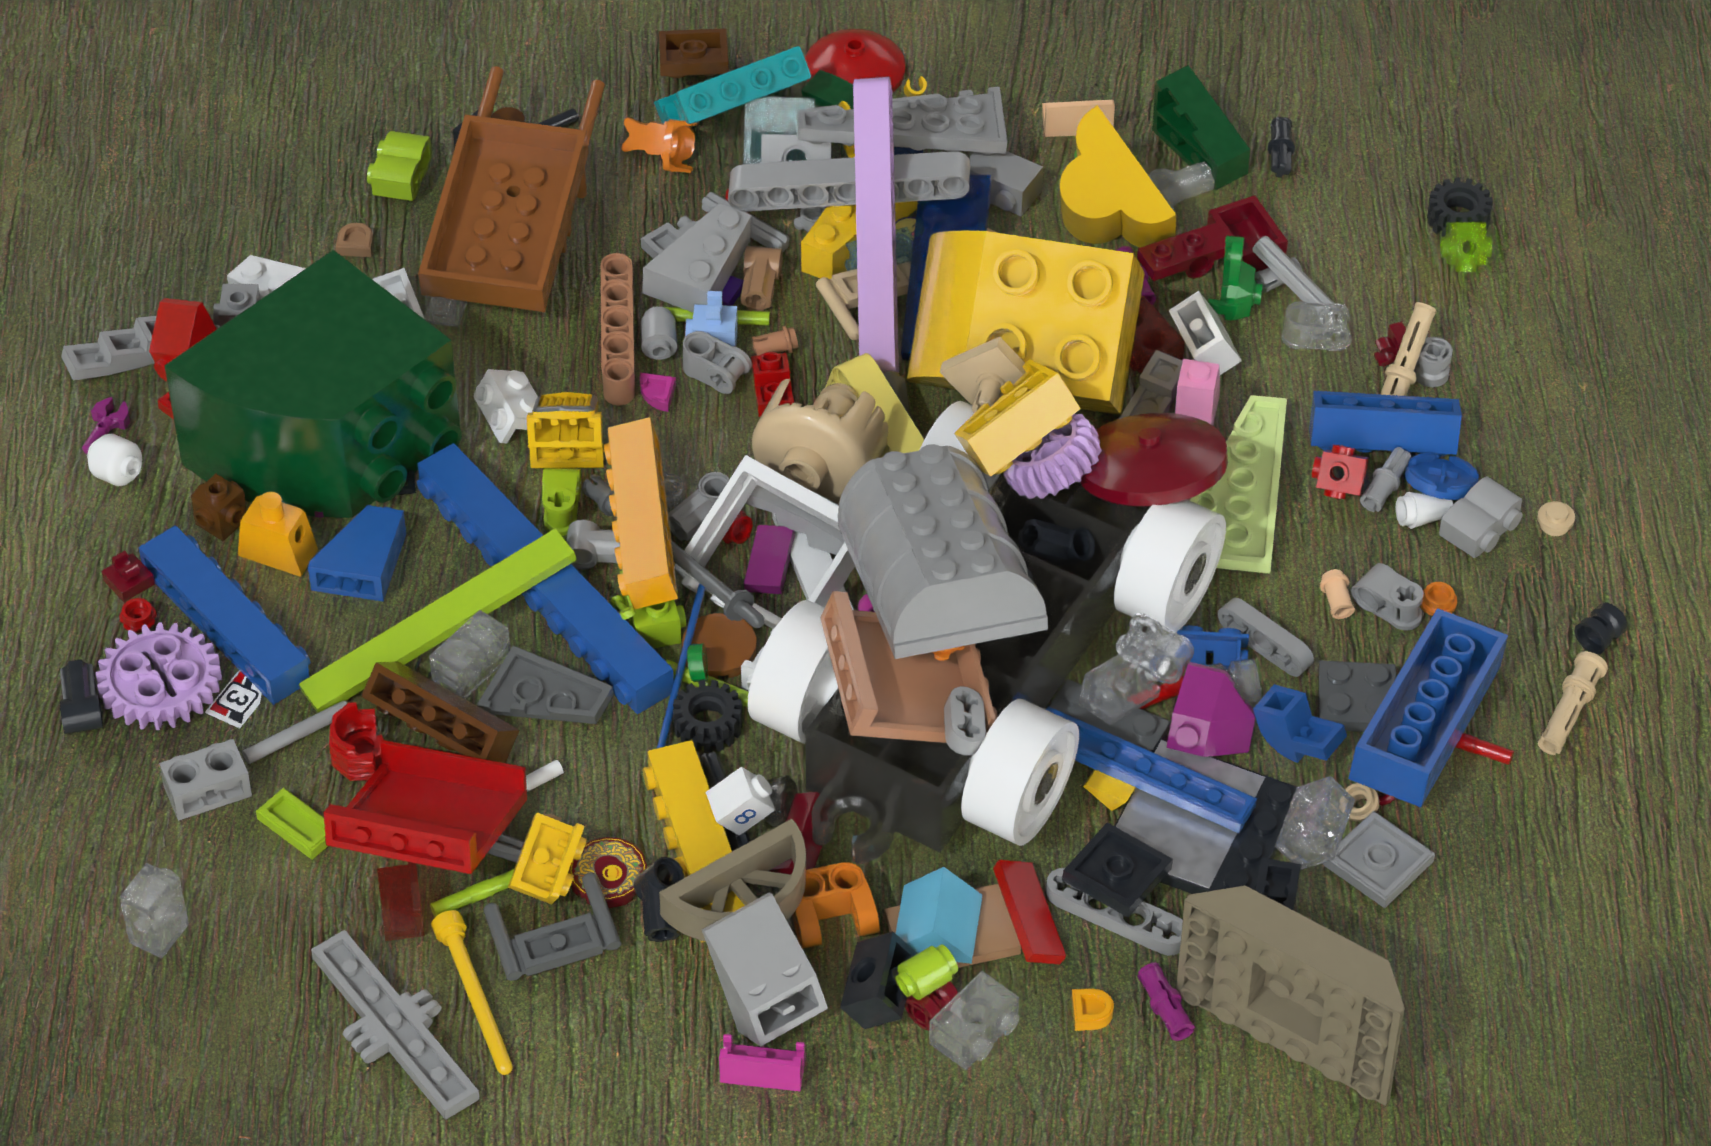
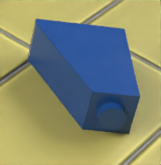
[308,505,406,602]

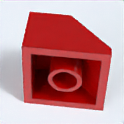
[149,298,217,382]

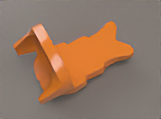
[622,117,697,173]

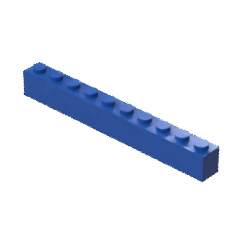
[417,443,674,715]

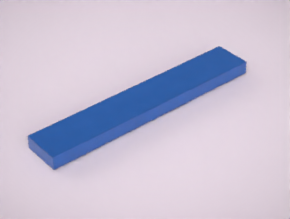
[1046,706,1257,833]

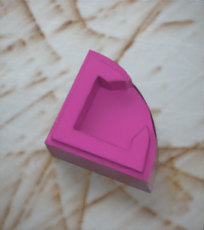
[640,372,676,412]

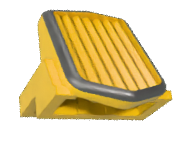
[527,392,604,468]

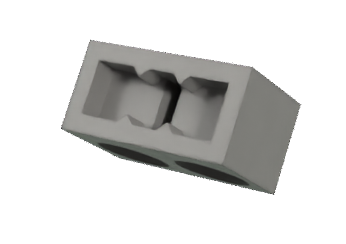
[159,739,252,821]

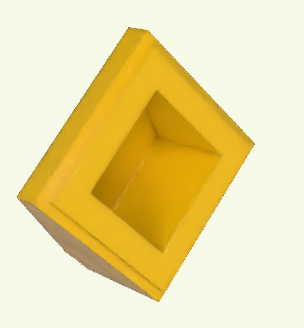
[1083,769,1136,811]

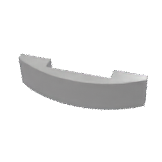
[1119,350,1182,419]

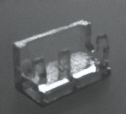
[1078,646,1161,725]

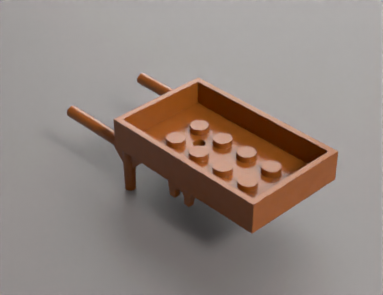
[418,66,605,312]

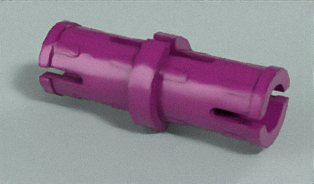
[1137,962,1195,1041]

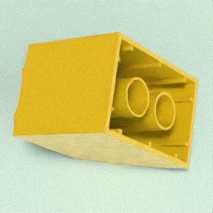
[907,231,1145,415]

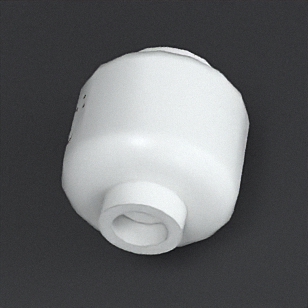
[87,434,142,486]

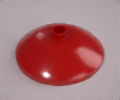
[805,29,905,93]

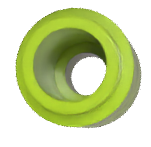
[896,944,958,1000]

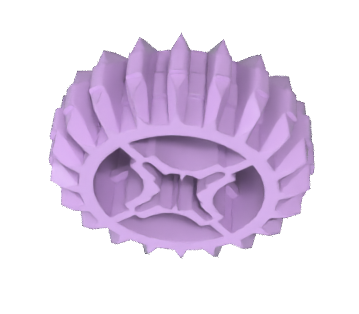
[1003,413,1102,499]

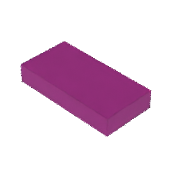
[744,525,795,594]

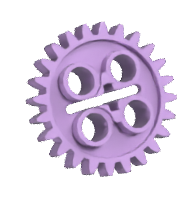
[96,622,222,730]

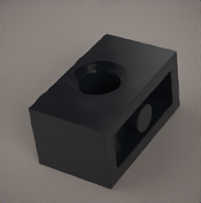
[840,931,918,1029]

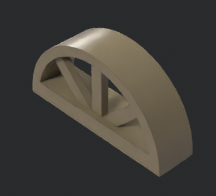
[659,819,806,941]

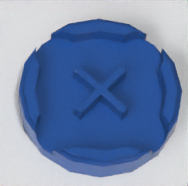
[1405,452,1479,500]

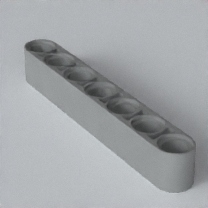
[728,151,970,211]

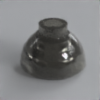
[762,775,798,828]

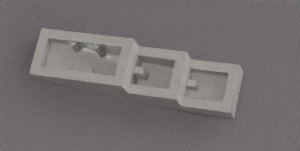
[61,316,156,381]
[746,485,845,555]

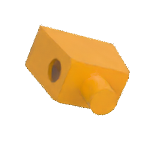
[238,492,318,577]

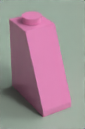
[1175,359,1220,425]

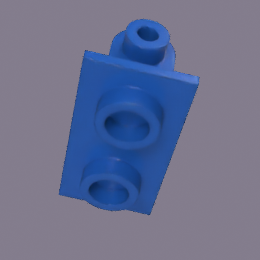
[1171,626,1249,668]

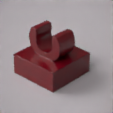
[1374,321,1413,366]
[101,550,155,602]

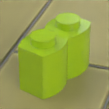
[367,131,432,201]

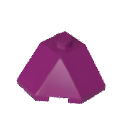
[1166,662,1256,757]

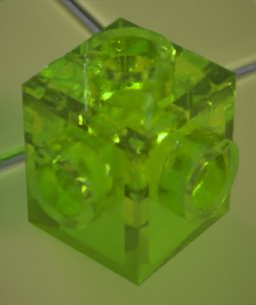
[1440,222,1492,272]

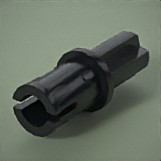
[1267,117,1295,178]

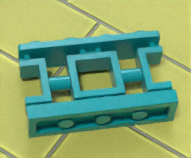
[654,46,811,124]

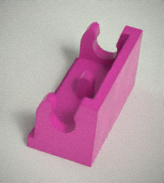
[719,1034,806,1091]

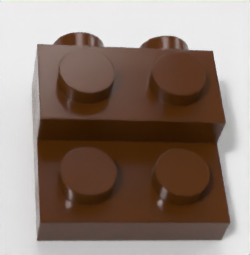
[659,28,729,78]

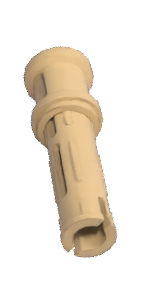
[1381,302,1437,396]
[1538,651,1608,755]

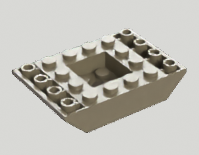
[1176,886,1405,1106]

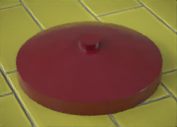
[1080,413,1228,506]

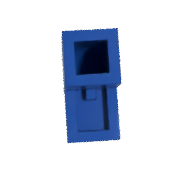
[1253,684,1347,763]

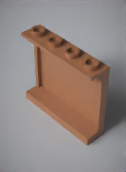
[820,591,997,743]

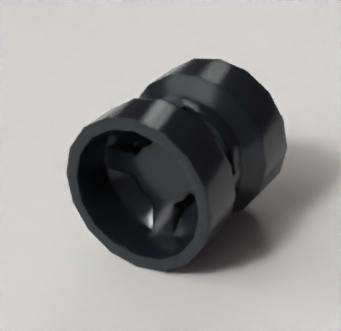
[1574,602,1628,654]

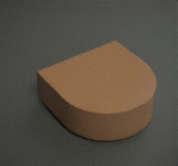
[336,223,374,257]

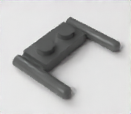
[483,873,622,981]

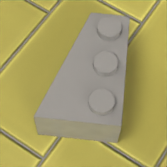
[642,203,752,313]

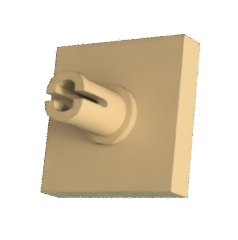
[940,337,1026,413]

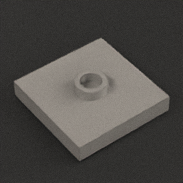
[1323,811,1435,908]

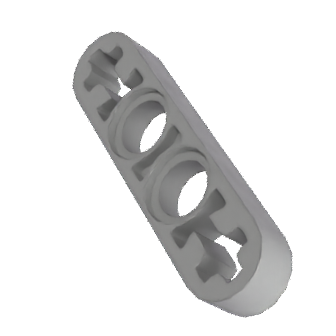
[1046,868,1183,956]

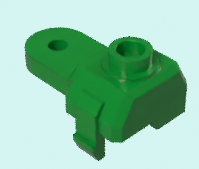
[1208,235,1263,321]

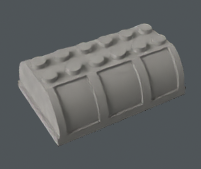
[837,444,1048,659]

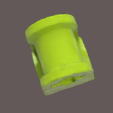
[542,468,581,536]

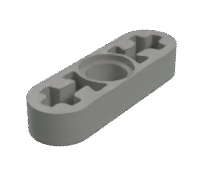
[1218,598,1314,677]

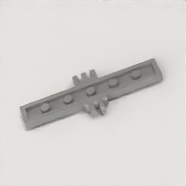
[311,930,479,1120]

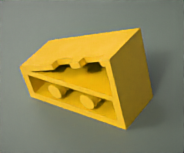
[954,359,1081,477]

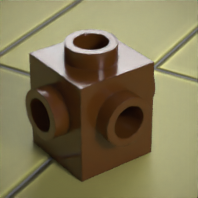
[191,474,246,541]

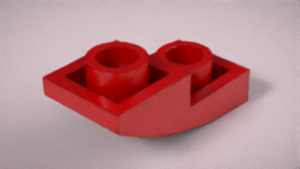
[751,352,794,417]

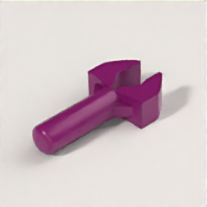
[82,397,130,454]

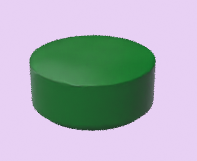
[687,643,708,682]

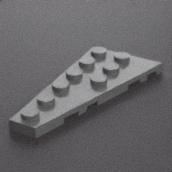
[796,86,1007,155]

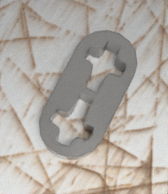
[944,686,986,755]

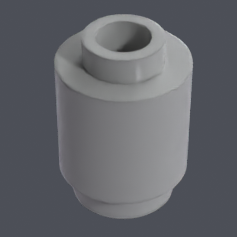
[640,307,677,360]

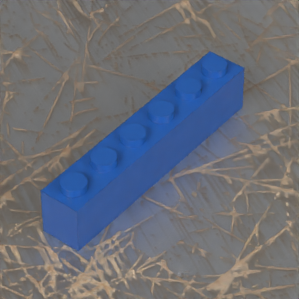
[139,525,311,705]

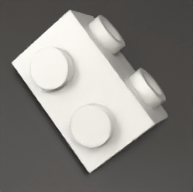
[474,369,538,444]

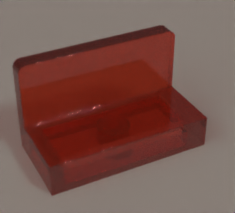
[377,862,425,941]

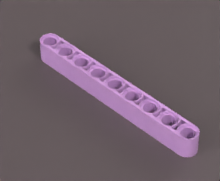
[853,77,899,373]

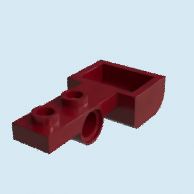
[1137,195,1288,281]

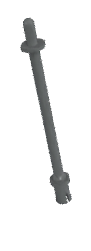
[582,474,765,628]

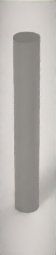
[242,700,347,764]

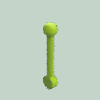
[611,595,636,620]

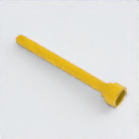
[431,910,513,1075]

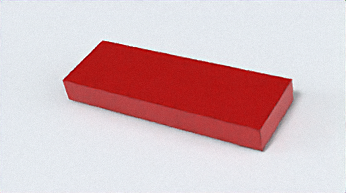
[993,859,1066,965]

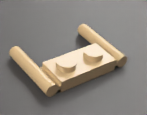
[816,257,923,340]

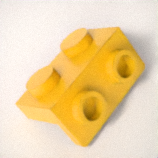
[508,813,587,905]

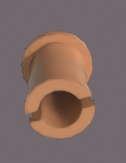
[751,325,799,356]

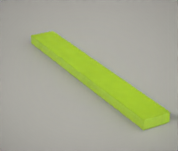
[299,528,577,713]

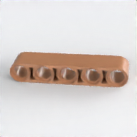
[600,253,635,406]

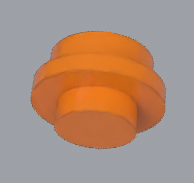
[1420,582,1457,616]

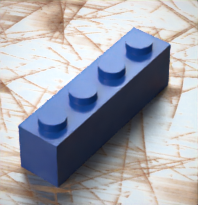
[1309,391,1462,457]

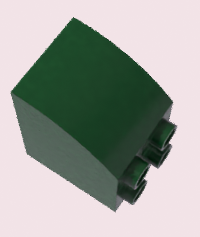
[164,250,462,518]

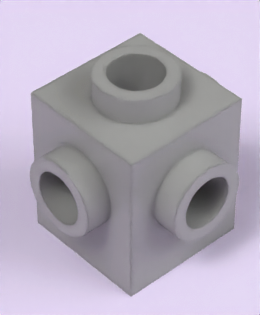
[213,284,261,327]

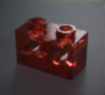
[1130,296,1185,374]

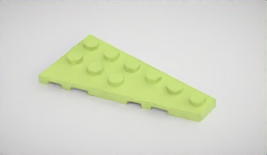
[1190,395,1287,574]

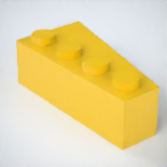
[801,201,928,279]

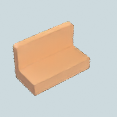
[1042,100,1115,137]

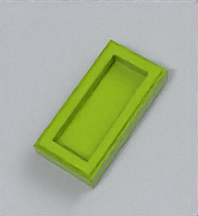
[256,787,328,860]

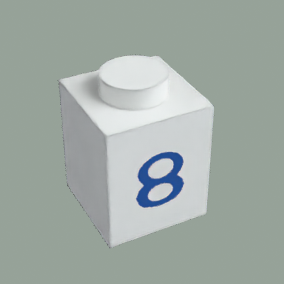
[706,767,775,836]

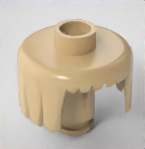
[752,379,888,504]

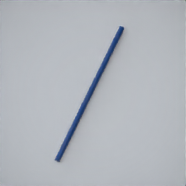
[657,584,705,748]

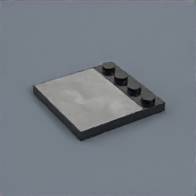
[1114,738,1304,894]

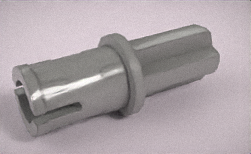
[1360,447,1412,512]

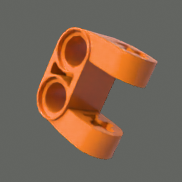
[792,862,880,949]

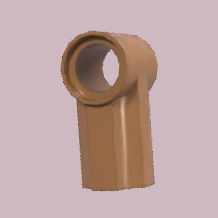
[741,246,783,311]

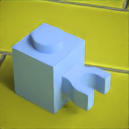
[685,291,738,347]

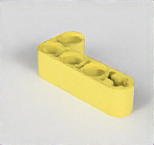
[826,353,924,458]

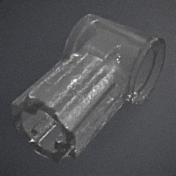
[1149,162,1215,211]

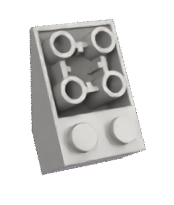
[702,892,828,1046]

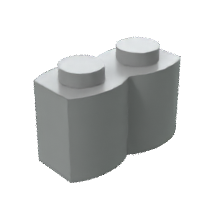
[1439,476,1523,558]

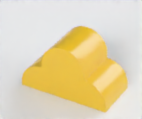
[1060,105,1176,247]

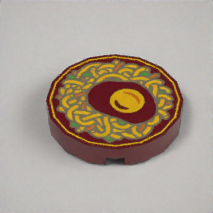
[568,837,647,908]

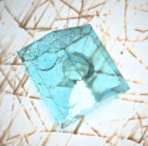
[743,97,816,164]

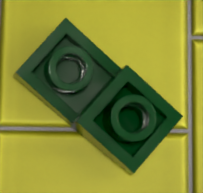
[801,70,854,109]

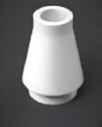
[1395,492,1453,529]

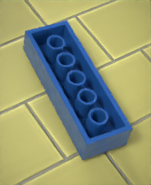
[1348,608,1508,807]

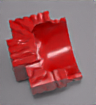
[329,702,384,781]

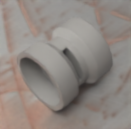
[1414,337,1453,388]

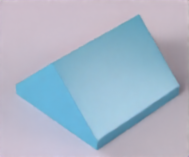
[896,867,982,964]

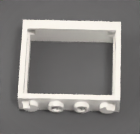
[674,455,855,634]

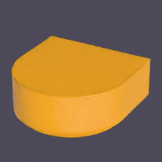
[1071,988,1114,1031]

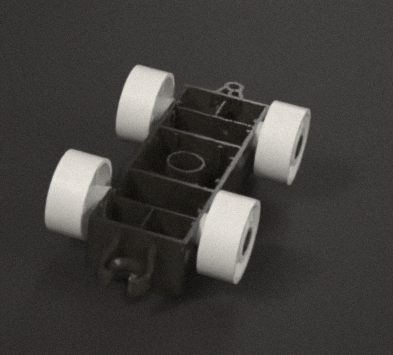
[748,401,1226,864]

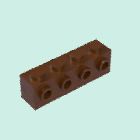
[361,662,520,763]

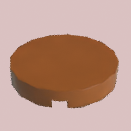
[682,613,757,679]

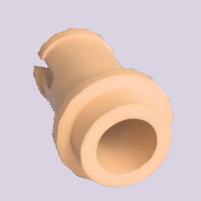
[1320,569,1355,619]

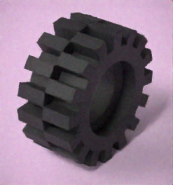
[1427,177,1493,242]
[673,680,742,753]

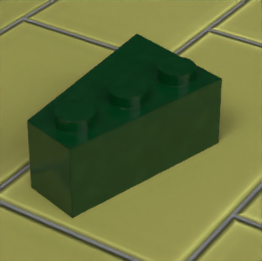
[1152,65,1250,191]

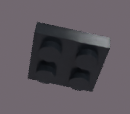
[1062,822,1173,918]

